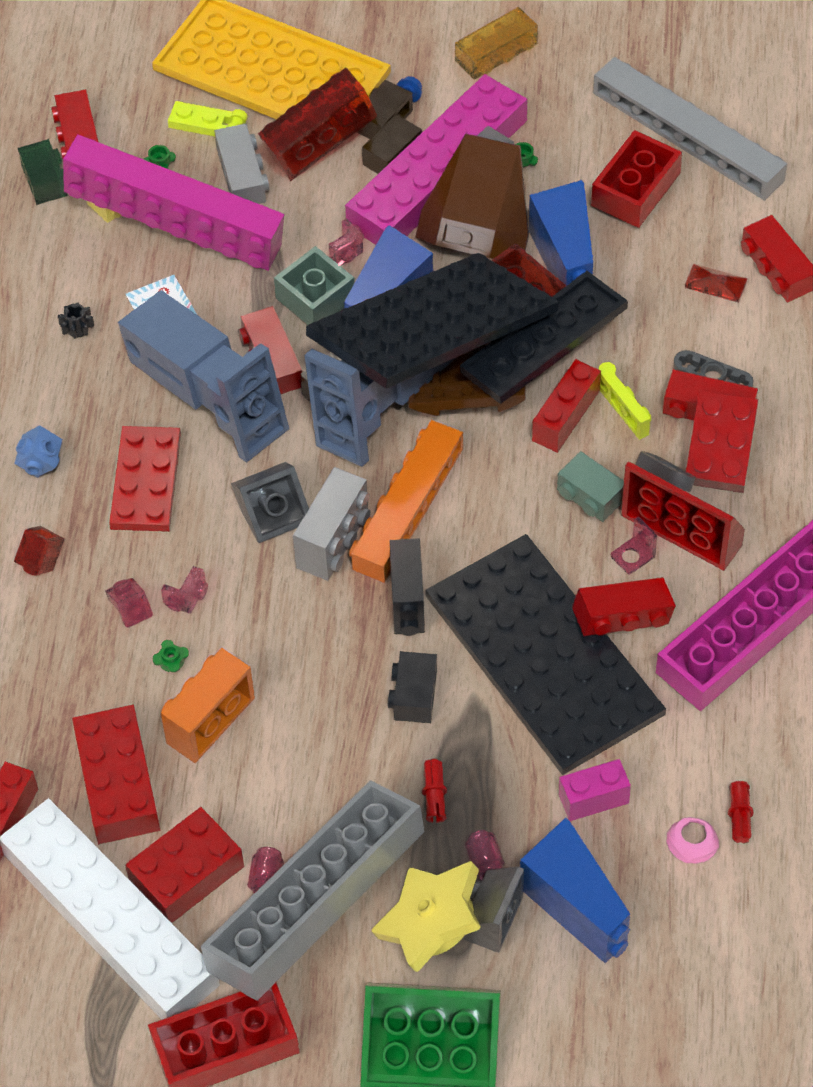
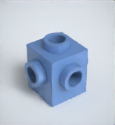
[14,425,63,478]

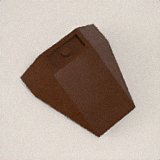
[416,133,529,263]

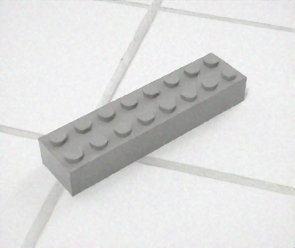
[201,780,425,1001]

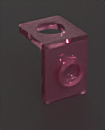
[611,517,657,575]

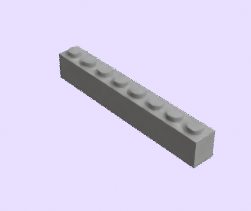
[593,57,787,201]

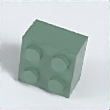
[274,246,355,325]

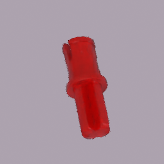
[422,758,447,823]
[728,781,754,844]

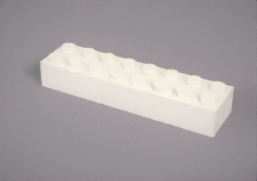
[0,798,220,1019]

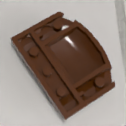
[408,345,526,416]

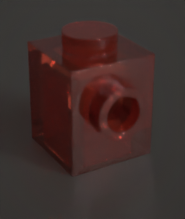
[14,526,65,576]

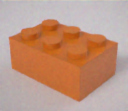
[161,647,255,763]

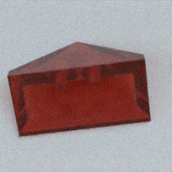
[685,264,748,303]

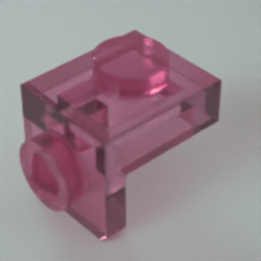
[329,218,364,266]
[161,566,208,614]
[105,578,153,628]

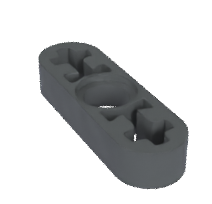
[673,350,754,387]
[636,451,696,492]

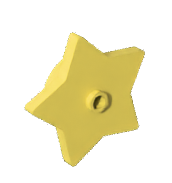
[371,861,480,972]

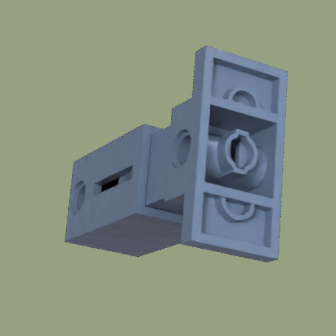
[118,290,289,463]
[304,349,457,467]

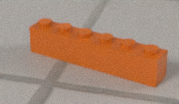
[349,420,463,583]

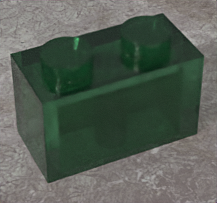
[17,139,68,205]

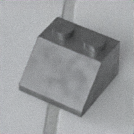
[231,462,309,543]
[463,867,524,953]

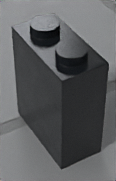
[389,538,425,636]

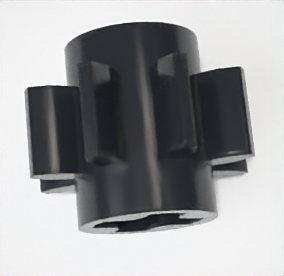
[58,302,94,339]

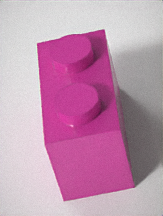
[559,759,631,821]

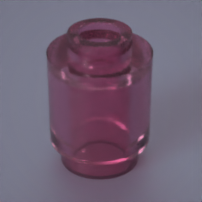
[465,830,505,880]
[247,847,284,893]

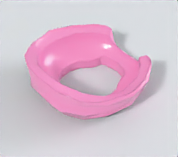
[666,817,719,863]

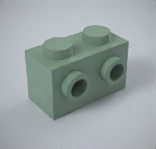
[557,451,624,522]

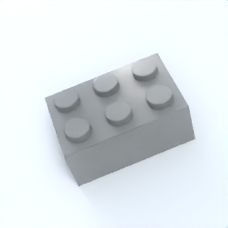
[293,467,371,581]

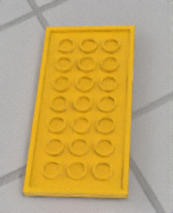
[152,0,391,144]

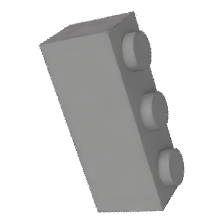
[214,124,269,204]

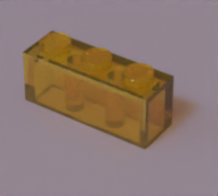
[455,7,538,80]

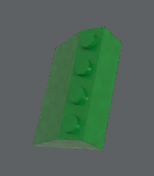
[360,983,501,1087]

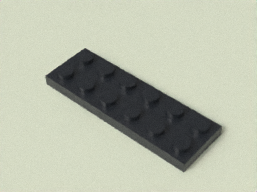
[460,271,628,404]

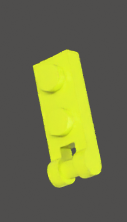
[168,101,248,137]
[599,362,651,440]

